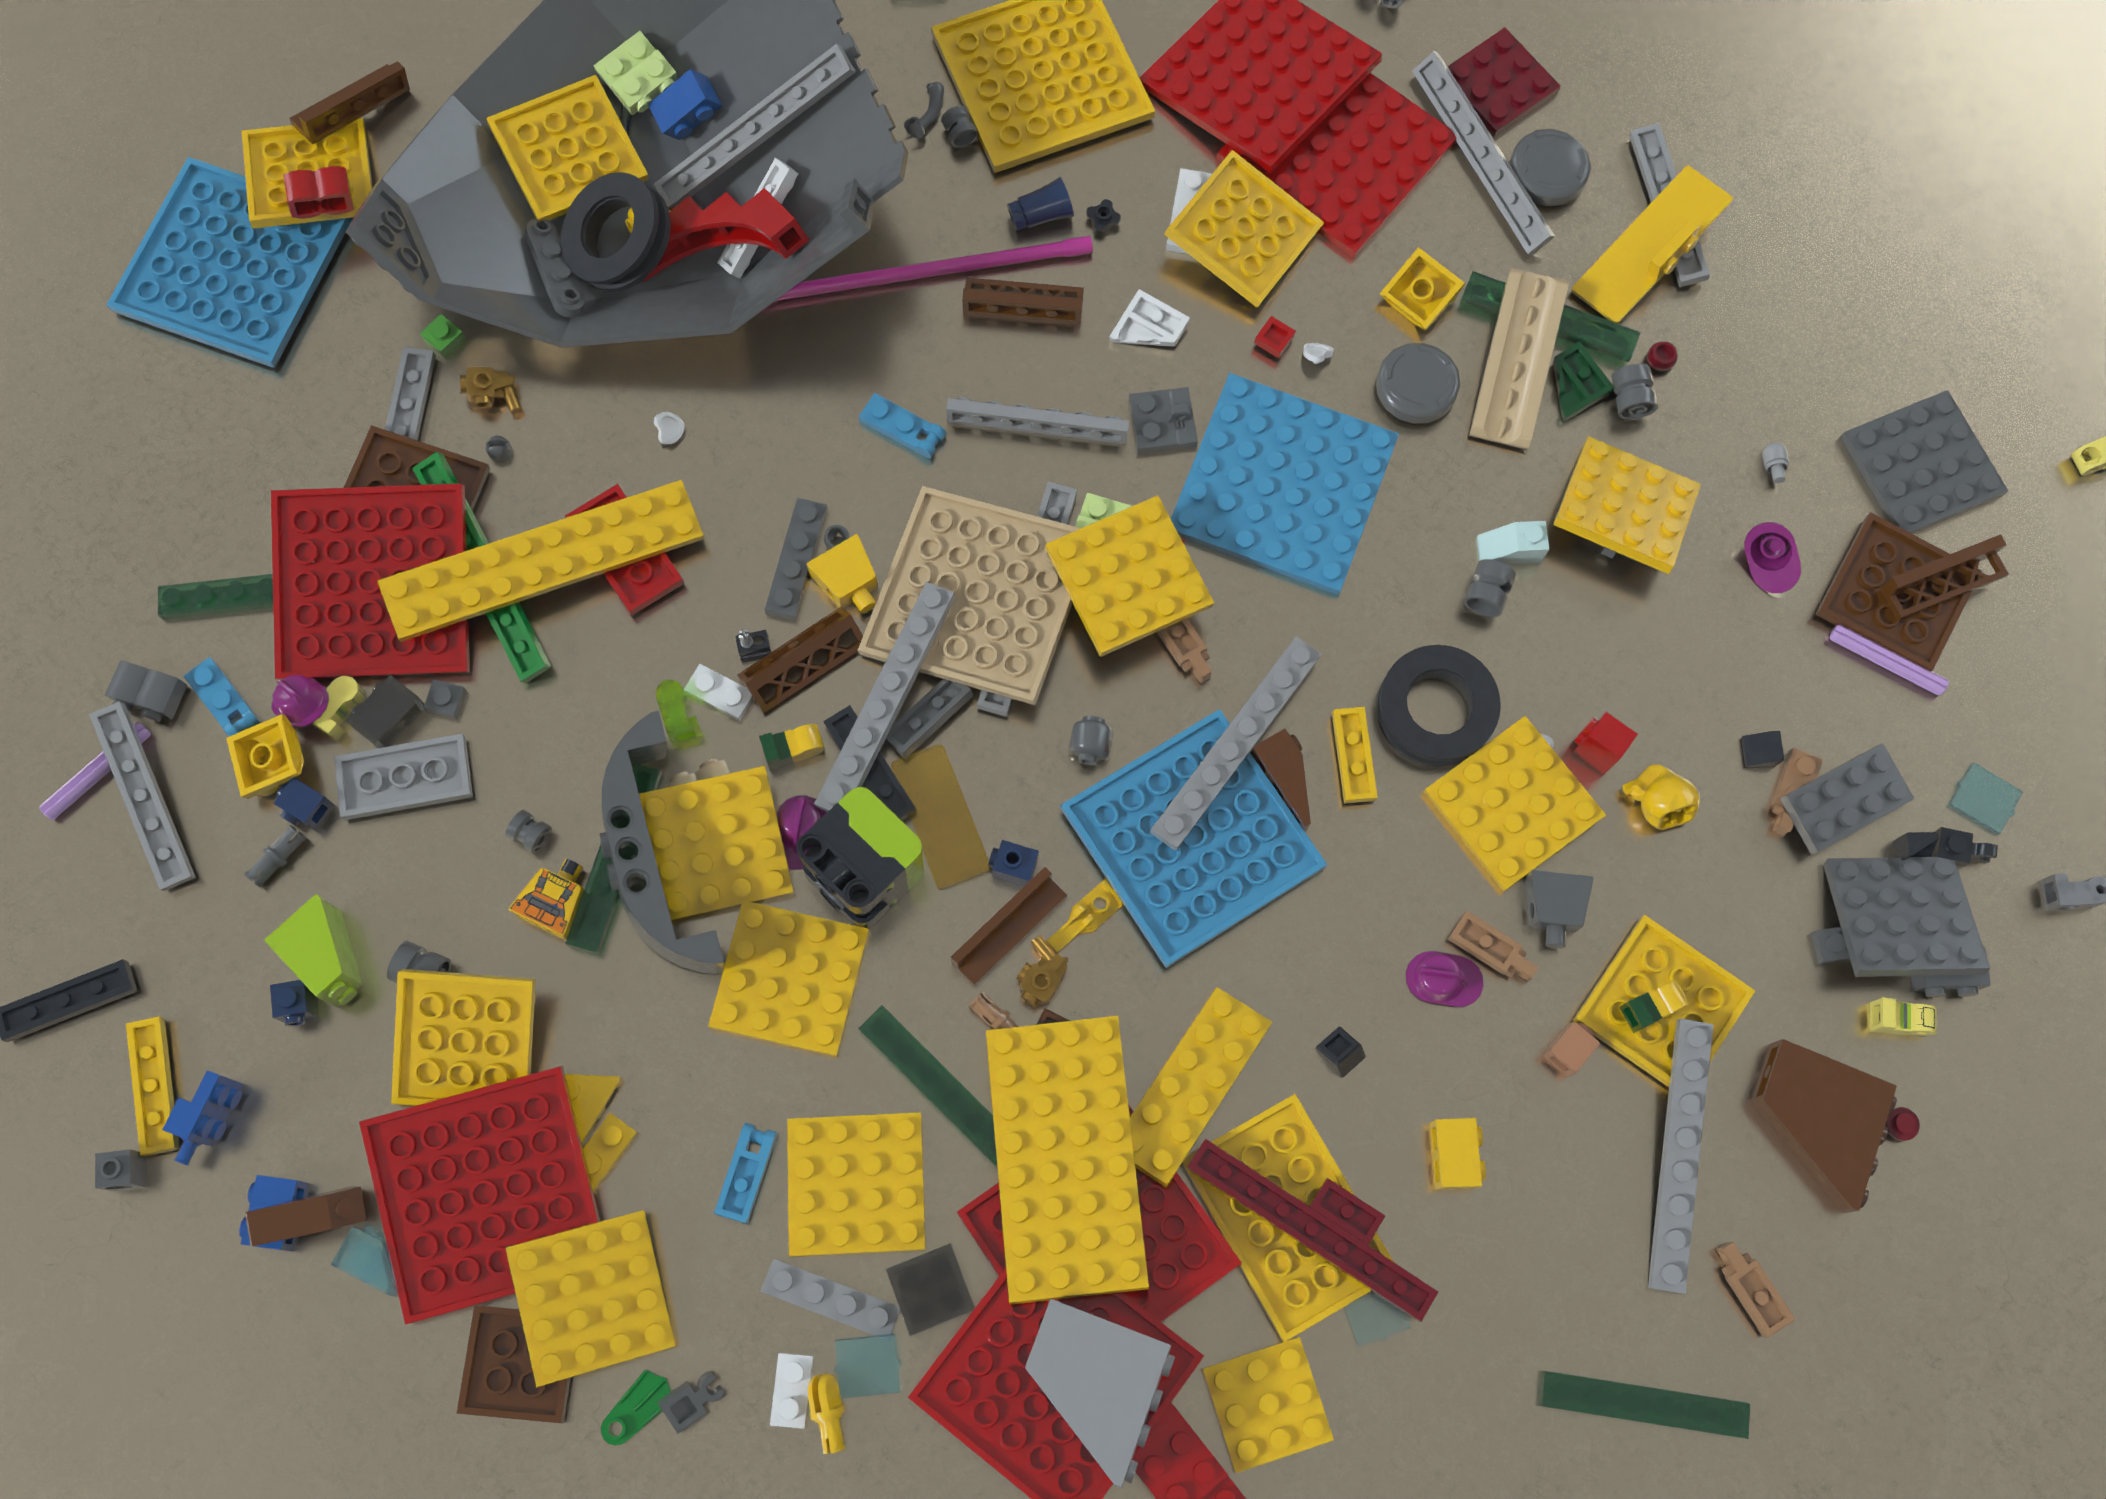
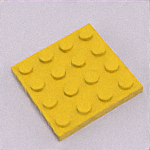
[486,75,649,222]
[242,118,372,229]
[1164,150,1324,308]
[1553,436,1701,574]
[1045,495,1214,657]
[1424,716,1606,892]
[639,766,794,920]
[708,901,870,1058]
[1573,915,1755,1087]
[391,969,536,1106]
[787,1112,926,1257]
[506,1210,675,1387]

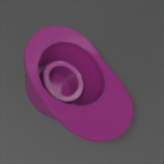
[1744,522,1801,593]
[271,675,329,727]
[777,795,826,870]
[1406,951,1484,1007]

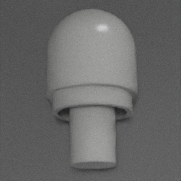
[1762,442,1789,483]

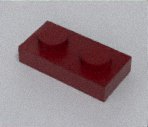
[1309,1178,1385,1245]

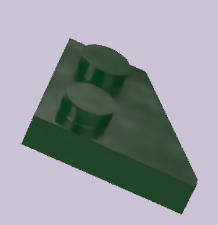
[1553,341,1615,422]

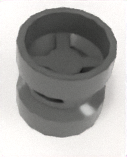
[941,105,978,148]
[505,810,552,854]

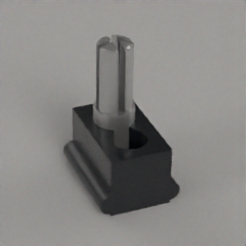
[735,629,771,661]

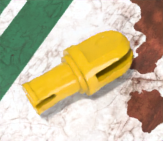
[808,1373,845,1454]

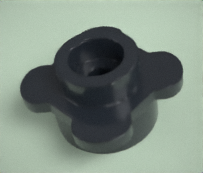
[1086,199,1121,231]

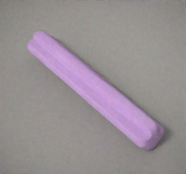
[1830,624,1949,695]
[39,722,151,820]

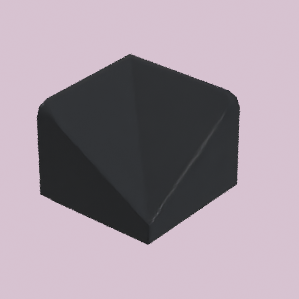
[1894,832,1939,861]

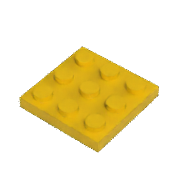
[1202,1337,1334,1473]

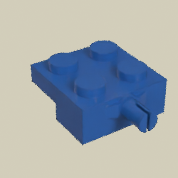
[162,1070,244,1165]

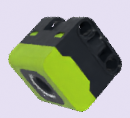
[796,787,925,929]

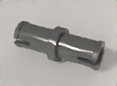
[244,825,306,887]

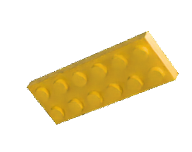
[1130,987,1272,1188]

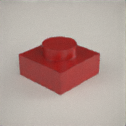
[1254,316,1296,358]

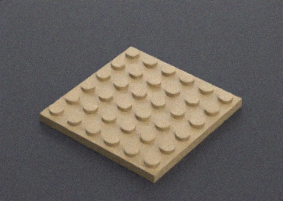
[858,486,1081,705]

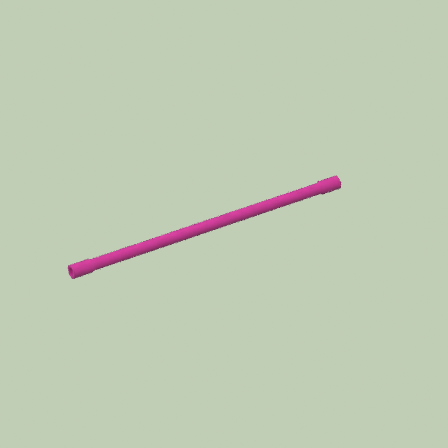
[775,235,1093,301]

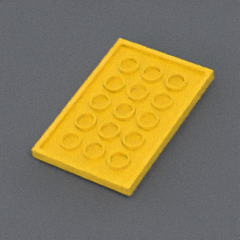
[1181,1094,1395,1342]

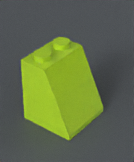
[264,894,363,1007]

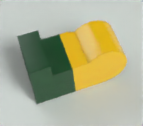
[759,724,825,771]
[1619,980,1690,1033]

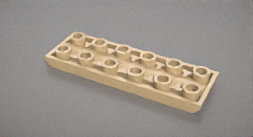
[1469,267,1569,450]

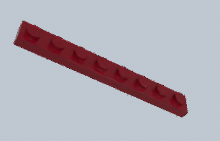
[1187,1138,1439,1322]

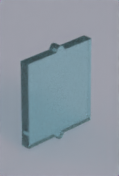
[1949,762,2023,835]
[1344,1291,1411,1347]
[834,1334,901,1398]

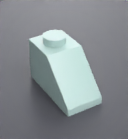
[1476,521,1549,565]

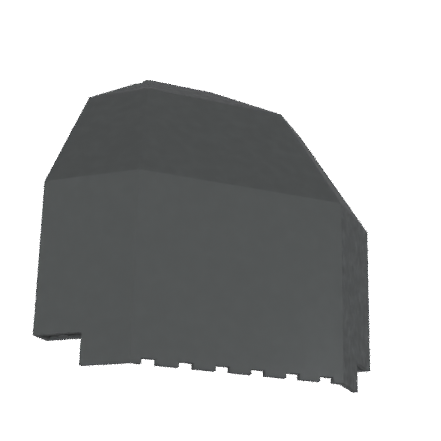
[346,0,909,348]

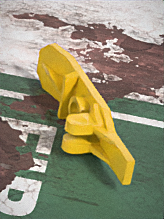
[1046,878,1124,953]

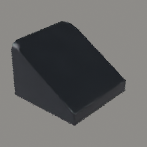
[1741,731,1784,767]
[1316,1026,1366,1077]

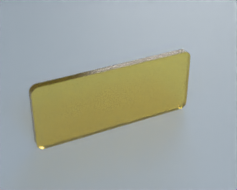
[891,745,991,889]

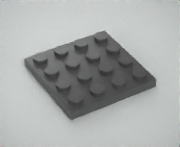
[1840,390,2009,534]
[1823,857,1990,977]

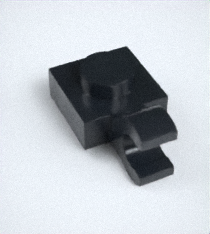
[1933,827,1998,867]

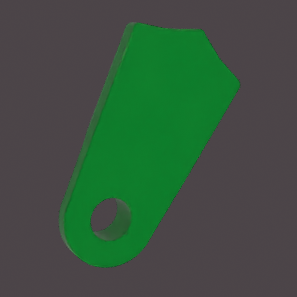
[601,1370,671,1446]

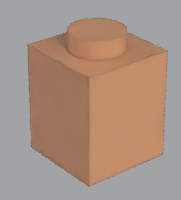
[1542,1021,1600,1077]

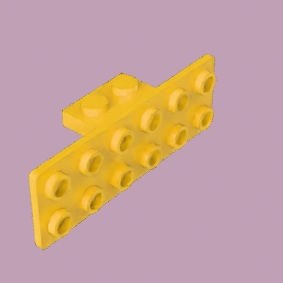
[1571,165,1733,325]

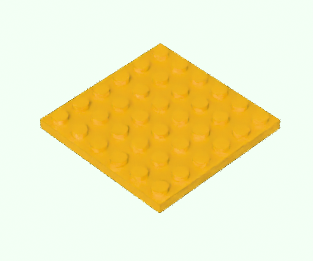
[931,0,1155,173]

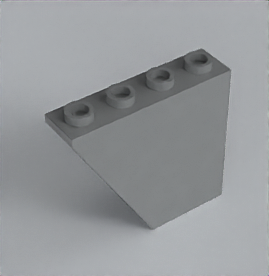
[1025,1299,1175,1489]

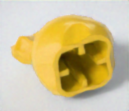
[1622,764,1700,830]

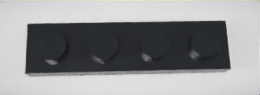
[823,705,917,821]
[0,959,138,1042]

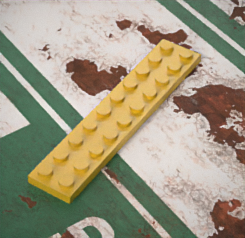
[377,480,704,642]

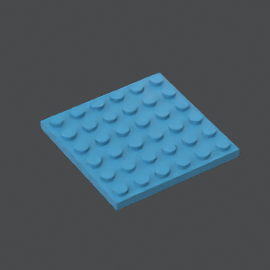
[106,157,353,368]
[1171,373,1399,596]
[1060,709,1328,968]

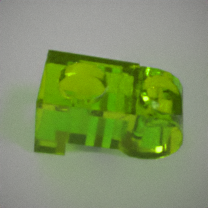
[656,679,703,745]

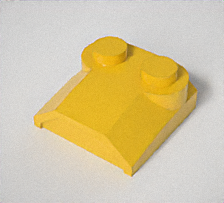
[1380,247,1465,331]
[226,714,304,799]

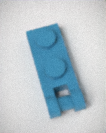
[859,393,947,459]
[183,657,261,736]
[714,1122,778,1224]

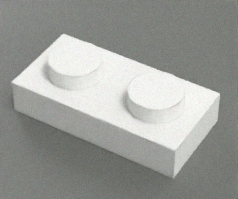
[684,664,754,722]
[770,1353,814,1429]

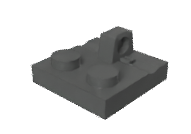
[1128,387,1198,454]

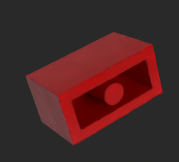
[1572,712,1638,776]

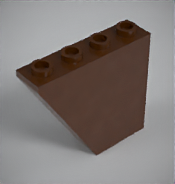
[1752,1039,1897,1213]

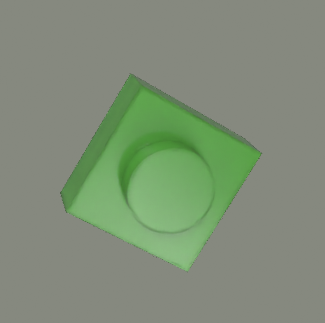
[420,314,465,357]

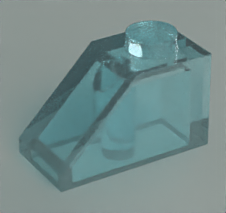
[331,1224,399,1297]

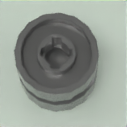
[1611,364,1658,419]
[1464,559,1517,617]
[387,940,451,983]

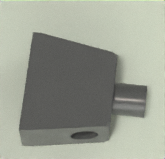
[1524,870,1593,948]

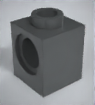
[95,1149,147,1191]

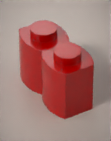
[283,166,354,219]

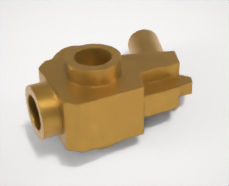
[460,367,522,413]
[1016,935,1068,1007]

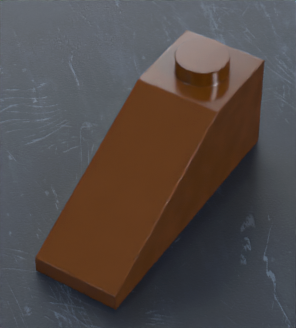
[1251,728,1311,832]
[245,1186,367,1247]

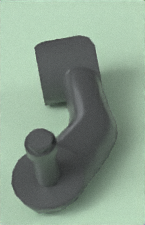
[904,82,944,138]

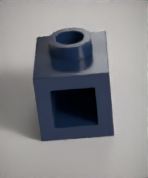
[273,778,334,831]
[988,840,1039,886]
[270,980,319,1026]

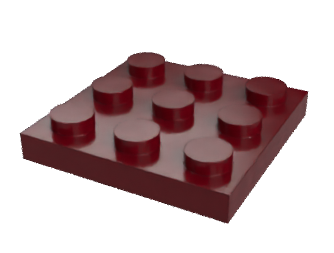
[1447,27,1561,137]

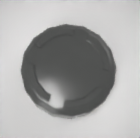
[1509,129,1591,206]
[1376,343,1461,424]

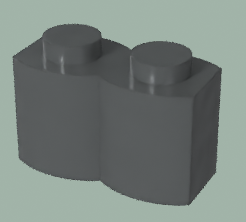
[105,660,188,722]

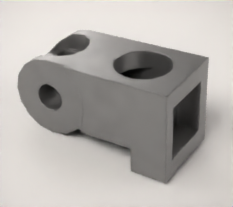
[2040,873,2106,911]

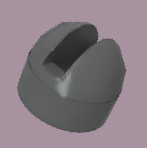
[486,435,512,463]
[824,525,849,549]

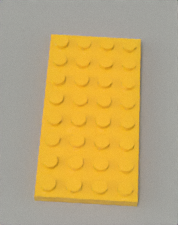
[986,1016,1149,1304]

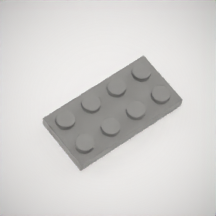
[334,733,473,820]

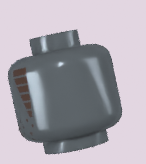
[1069,716,1113,765]

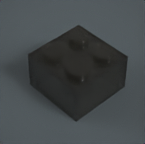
[886,1243,975,1336]

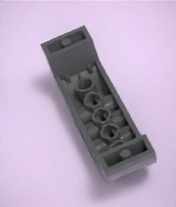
[599,711,724,974]

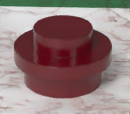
[1647,341,1678,371]
[1885,1107,1920,1141]

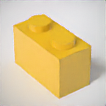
[1430,1118,1486,1190]

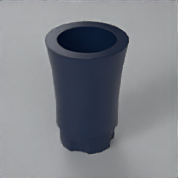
[1007,177,1074,230]

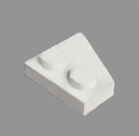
[1109,289,1190,346]

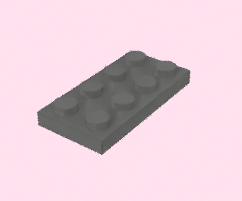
[1780,743,1915,855]

